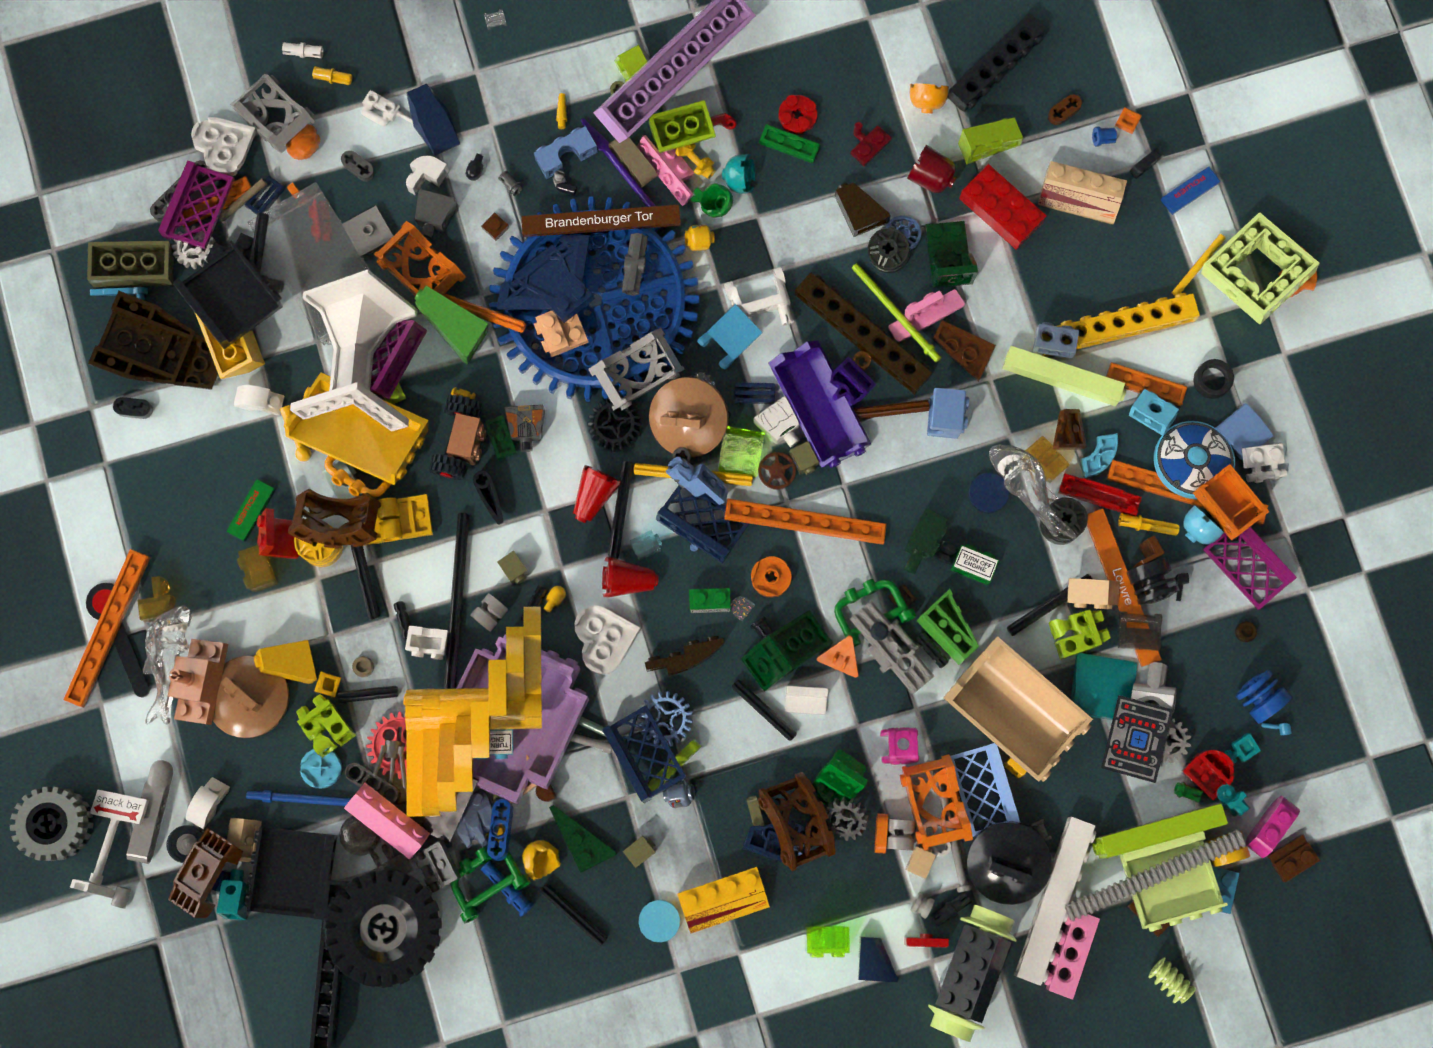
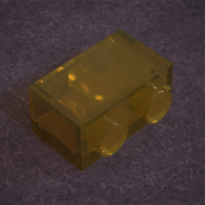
[237,545,278,593]

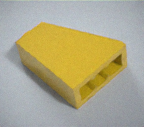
[254,640,317,684]

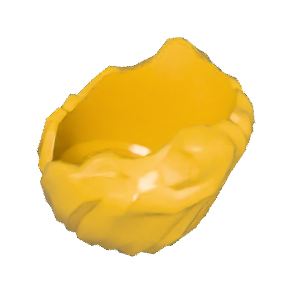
[522,840,561,880]

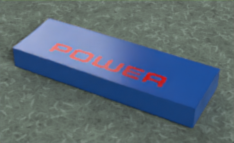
[1161,167,1221,215]

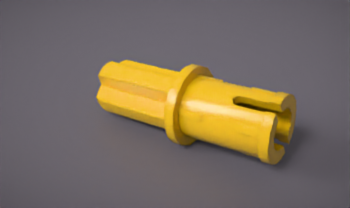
[312,66,352,85]

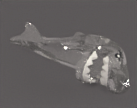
[989,444,1076,539]
[143,605,192,725]

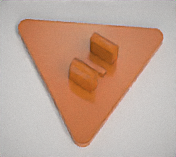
[817,635,859,678]

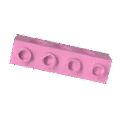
[1044,914,1100,1000]

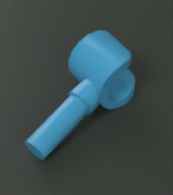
[1261,722,1292,735]

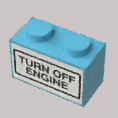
[474,729,513,760]

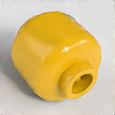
[685,225,714,251]

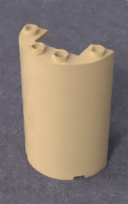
[943,636,1093,782]

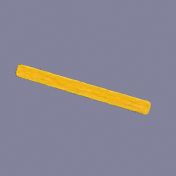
[634,463,753,486]

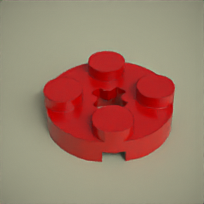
[778,95,817,135]

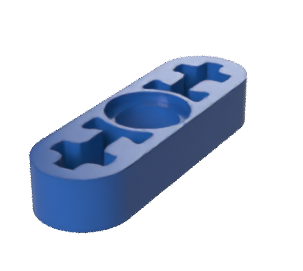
[487,799,513,861]

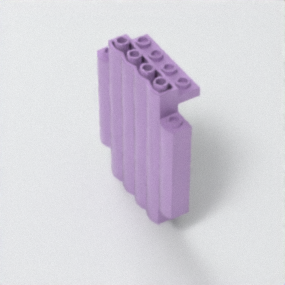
[456,635,589,804]

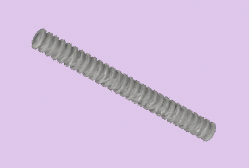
[1065,829,1246,922]

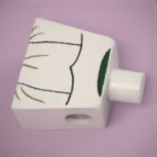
[754,396,800,448]

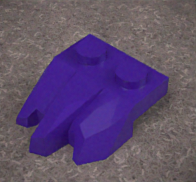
[830,356,877,406]

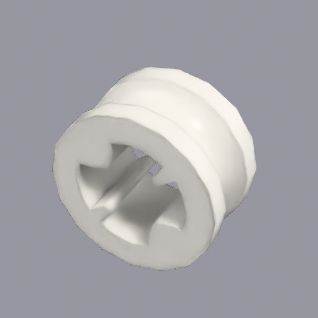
[931,842,951,856]

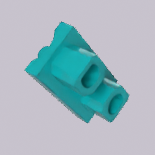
[1217,784,1250,817]

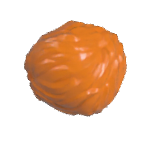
[286,124,320,160]

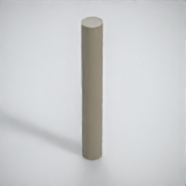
[219,178,267,222]

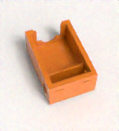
[1193,464,1269,541]

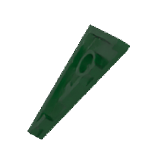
[549,805,617,873]

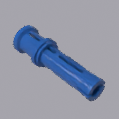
[481,861,535,917]

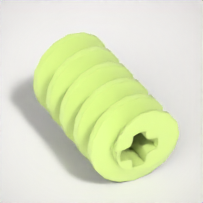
[1148,957,1196,1004]

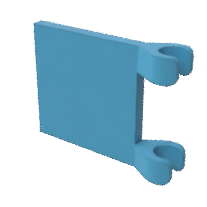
[697,304,763,369]

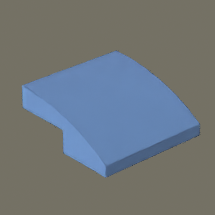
[1216,403,1273,460]

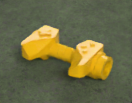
[675,143,716,179]

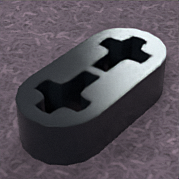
[1129,148,1164,179]
[113,397,153,419]

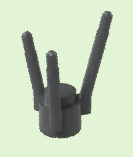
[373,740,407,789]

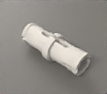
[282,42,323,59]

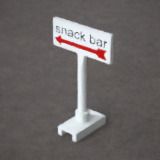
[70,790,149,899]

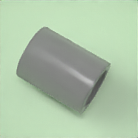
[111,886,131,908]

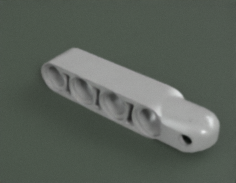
[127,760,173,864]

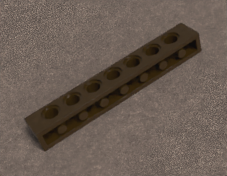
[795,272,932,395]

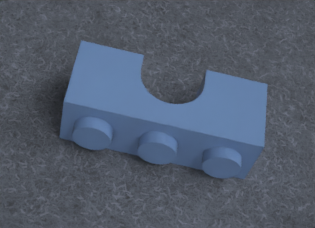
[534,126,598,179]

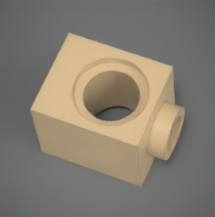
[905,845,936,878]

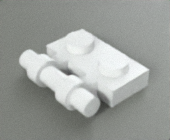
[1242,443,1287,483]

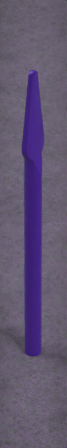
[581,118,667,229]

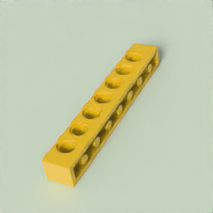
[1041,293,1200,357]

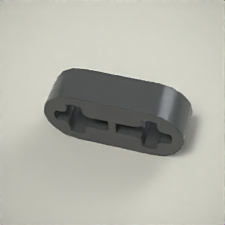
[341,150,375,182]

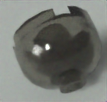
[339,816,381,856]

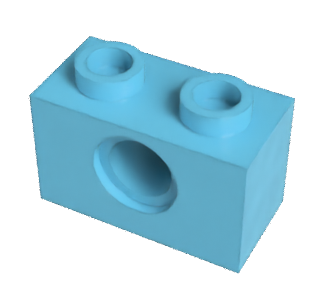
[1129,389,1179,436]

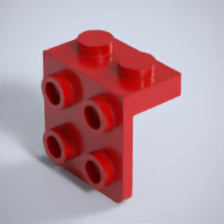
[257,508,300,559]

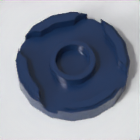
[968,473,1009,513]

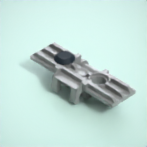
[850,600,934,695]

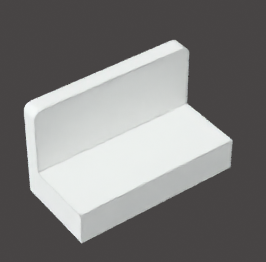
[785,686,828,715]

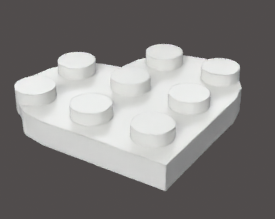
[191,117,256,176]
[574,605,640,674]

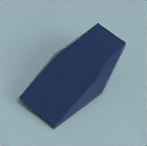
[406,83,460,156]

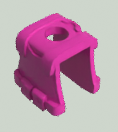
[880,727,919,765]

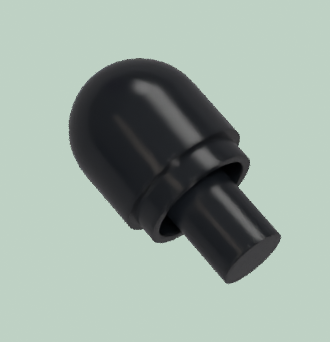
[465,153,484,181]

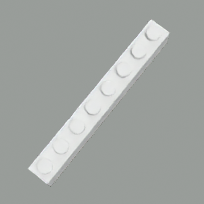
[1014,817,1096,986]

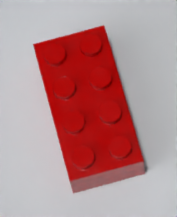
[959,164,1047,250]

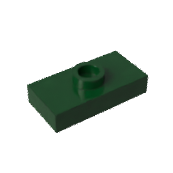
[484,415,517,460]

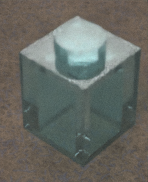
[630,530,662,562]

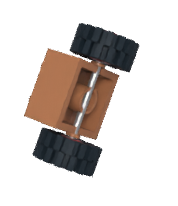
[429,395,487,480]

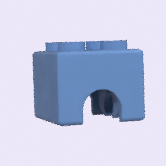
[927,388,969,439]

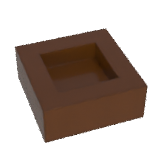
[481,212,510,241]

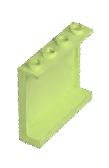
[1119,831,1228,932]

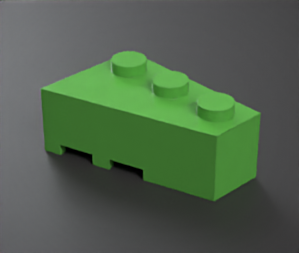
[917,589,979,665]

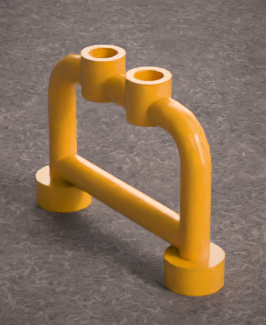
[324,456,407,498]

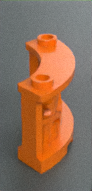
[374,221,466,296]
[899,755,973,851]

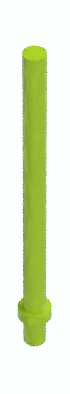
[852,263,942,363]

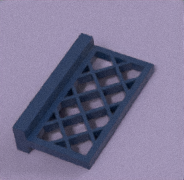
[656,485,750,564]
[602,705,687,803]

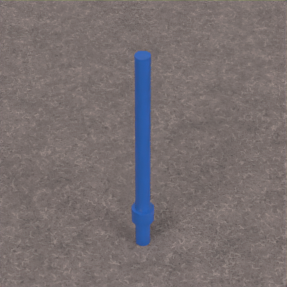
[246,790,352,806]

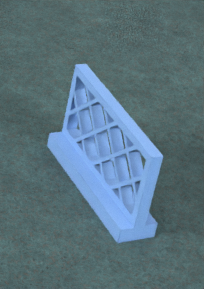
[950,743,1021,836]

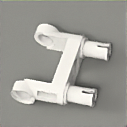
[724,267,794,326]

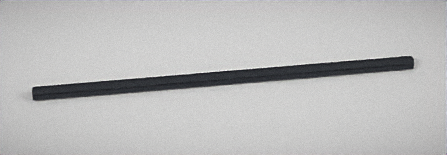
[432,513,469,838]

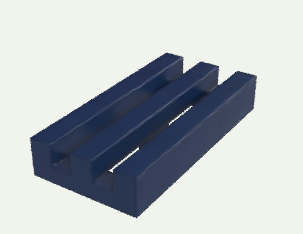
[245,176,285,215]
[735,383,775,404]

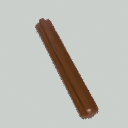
[853,400,930,419]

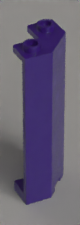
[768,340,872,468]

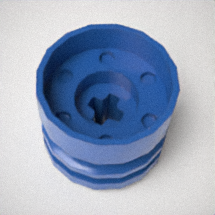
[1235,670,1293,724]

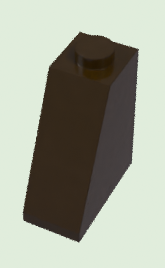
[835,182,891,237]

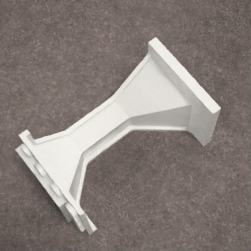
[290,270,418,431]

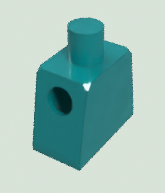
[216,869,249,920]

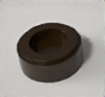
[1235,621,1257,642]

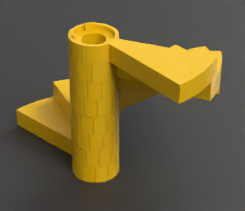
[403,607,542,817]

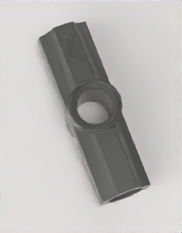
[622,233,648,296]

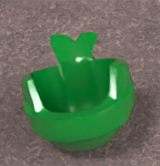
[691,183,733,218]

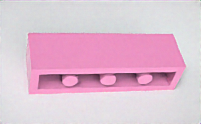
[344,783,430,860]

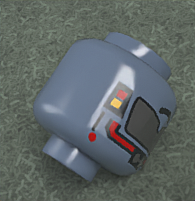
[663,780,695,808]

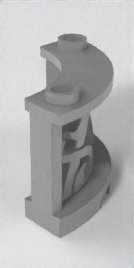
[230,74,315,153]
[588,328,685,410]

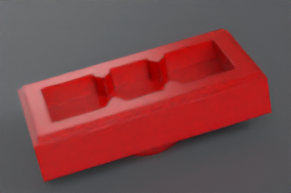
[904,934,949,947]

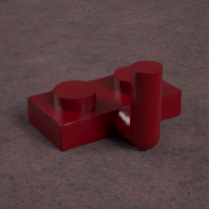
[850,122,892,167]

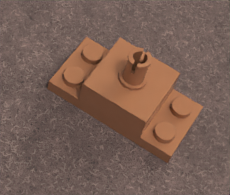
[167,639,229,725]

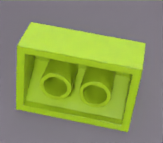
[649,100,716,153]

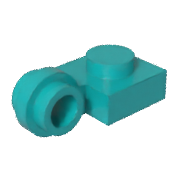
[1223,733,1261,764]

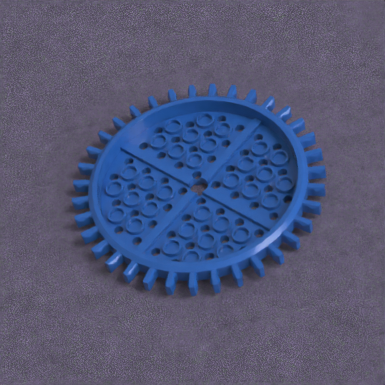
[489,197,699,402]

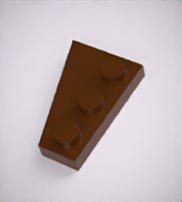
[933,320,996,382]

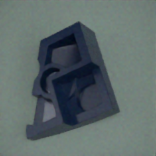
[858,937,898,982]

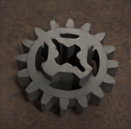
[825,797,869,841]

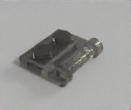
[1118,611,1162,651]

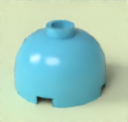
[1183,505,1224,544]

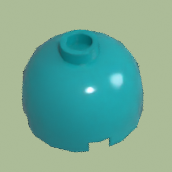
[722,154,755,194]

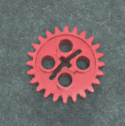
[366,712,407,779]

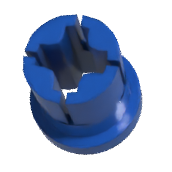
[1092,127,1117,147]

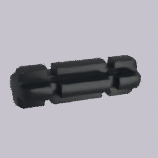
[521,585,547,622]
[393,601,411,641]
[916,633,949,668]

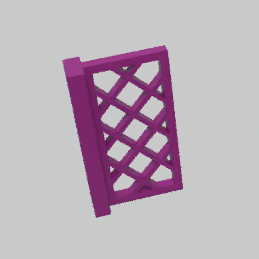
[158,160,235,249]
[370,320,427,399]
[1203,527,1297,610]

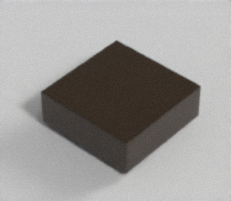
[888,584,917,607]

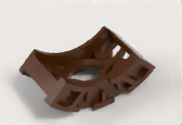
[288,489,381,549]
[758,772,836,871]

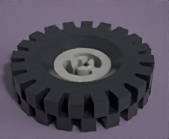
[323,869,442,988]

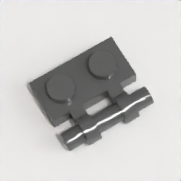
[414,840,461,893]

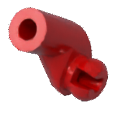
[710,113,736,130]

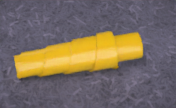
[556,93,567,129]

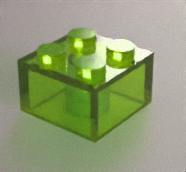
[805,926,850,958]

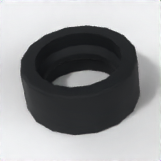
[1193,359,1234,399]

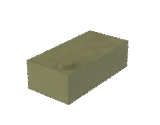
[87,241,174,287]

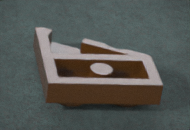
[1053,409,1087,450]

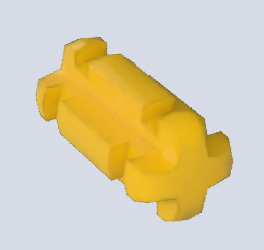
[451,387,476,399]

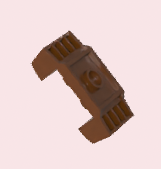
[168,828,243,918]

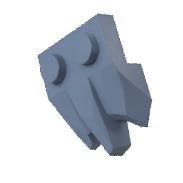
[456,789,499,849]

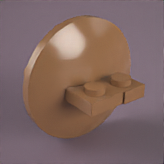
[649,377,728,457]
[213,656,289,738]

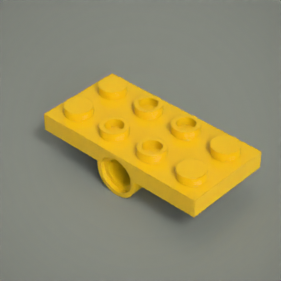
[363,494,433,546]

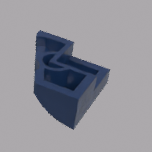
[742,821,796,862]

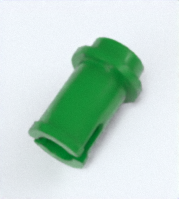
[1174,782,1203,803]

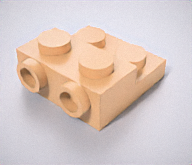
[534,311,589,357]

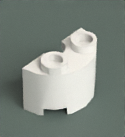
[405,626,449,660]

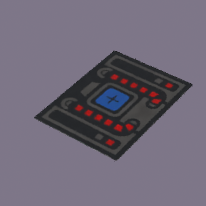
[1101,695,1173,783]

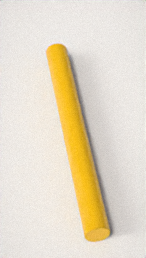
[1172,234,1226,296]

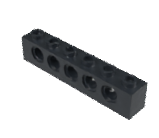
[948,13,1046,112]

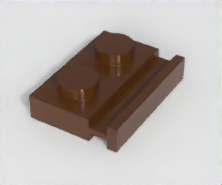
[1267,834,1320,882]

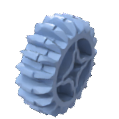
[638,691,693,747]

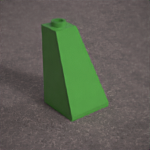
[414,286,488,365]

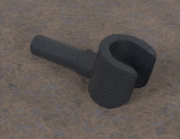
[1175,573,1189,601]

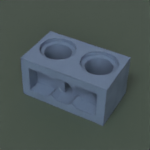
[1033,322,1079,358]

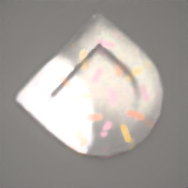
[731,597,755,621]

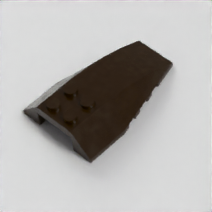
[88,290,218,390]

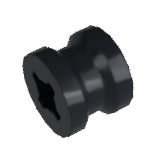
[934,541,959,565]

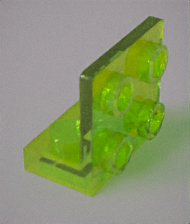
[718,426,765,477]

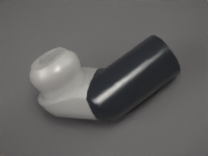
[553,170,577,196]

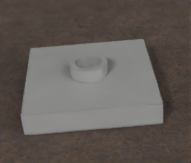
[342,206,393,259]

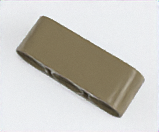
[608,137,658,187]

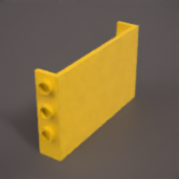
[284,372,429,485]

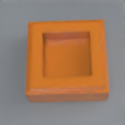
[1115,107,1142,134]

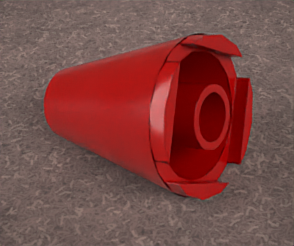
[573,465,621,523]
[602,557,658,598]

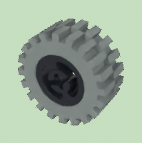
[10,786,93,861]

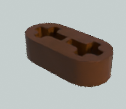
[1048,95,1082,125]

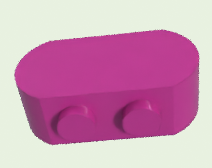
[1246,796,1300,858]

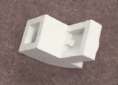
[406,156,449,195]
[234,385,284,415]
[186,777,230,829]

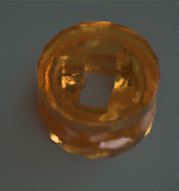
[853,351,871,371]

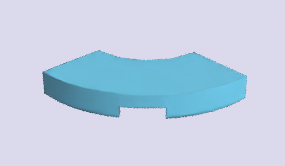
[1081,433,1118,479]

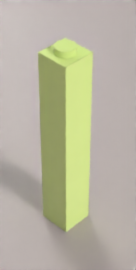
[1002,346,1126,406]

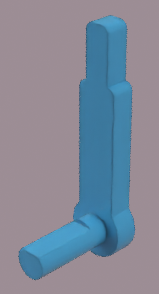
[90,287,148,300]

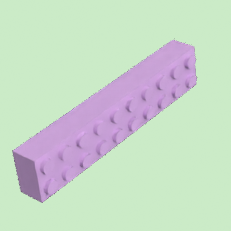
[593,0,756,143]

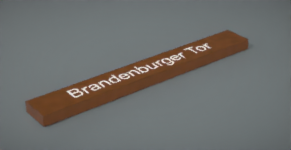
[521,205,681,237]

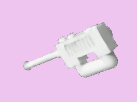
[362,90,413,126]

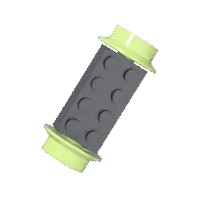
[928,905,1016,1042]

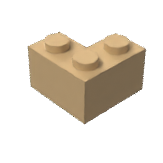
[1068,578,1120,609]

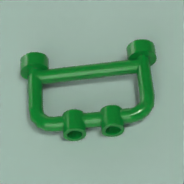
[834,579,916,647]
[450,846,530,924]

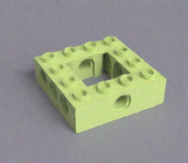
[1201,212,1319,324]

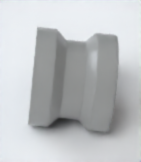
[910,892,935,919]

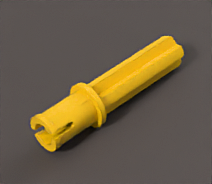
[1118,513,1180,536]

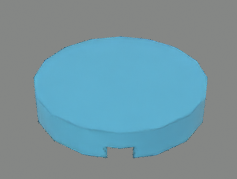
[300,748,342,789]
[639,900,680,942]

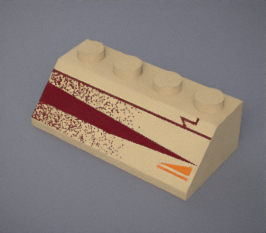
[1038,161,1127,224]

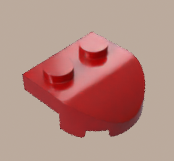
[1182,750,1234,800]

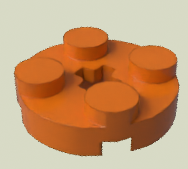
[751,556,792,598]

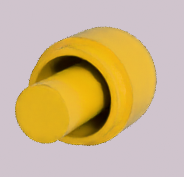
[543,586,566,613]

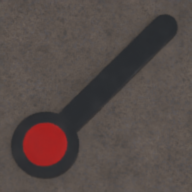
[86,583,150,698]

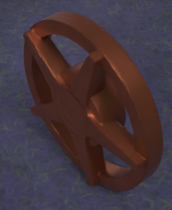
[758,452,796,490]

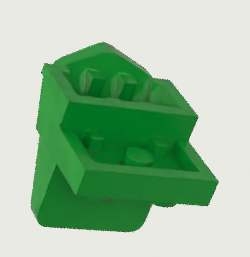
[812,750,868,805]

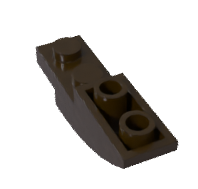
[645,636,724,676]

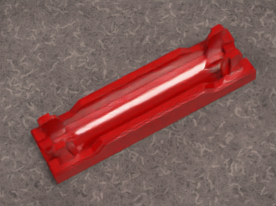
[1058,473,1142,516]

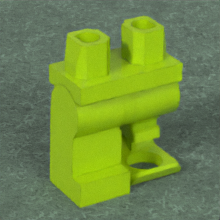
[1048,610,1111,660]
[296,694,356,758]

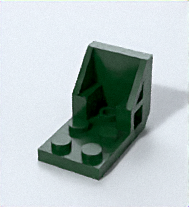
[925,221,978,288]
[741,610,833,692]

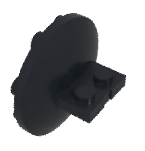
[967,821,1052,905]

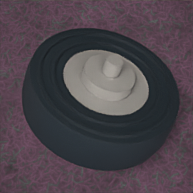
[166,825,203,863]

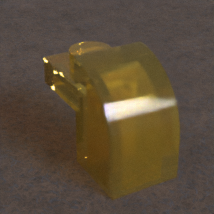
[137,576,176,623]

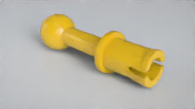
[279,405,312,462]

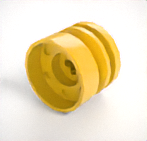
[294,522,343,567]

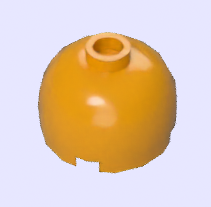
[909,84,949,114]

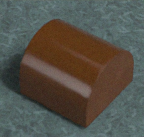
[535,784,557,802]

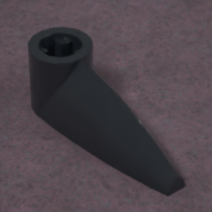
[473,471,504,525]

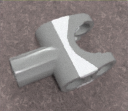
[1131,662,1177,715]

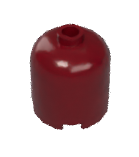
[907,145,957,193]

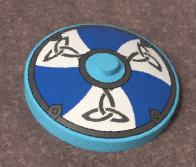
[1154,421,1235,499]

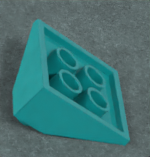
[1070,653,1138,720]

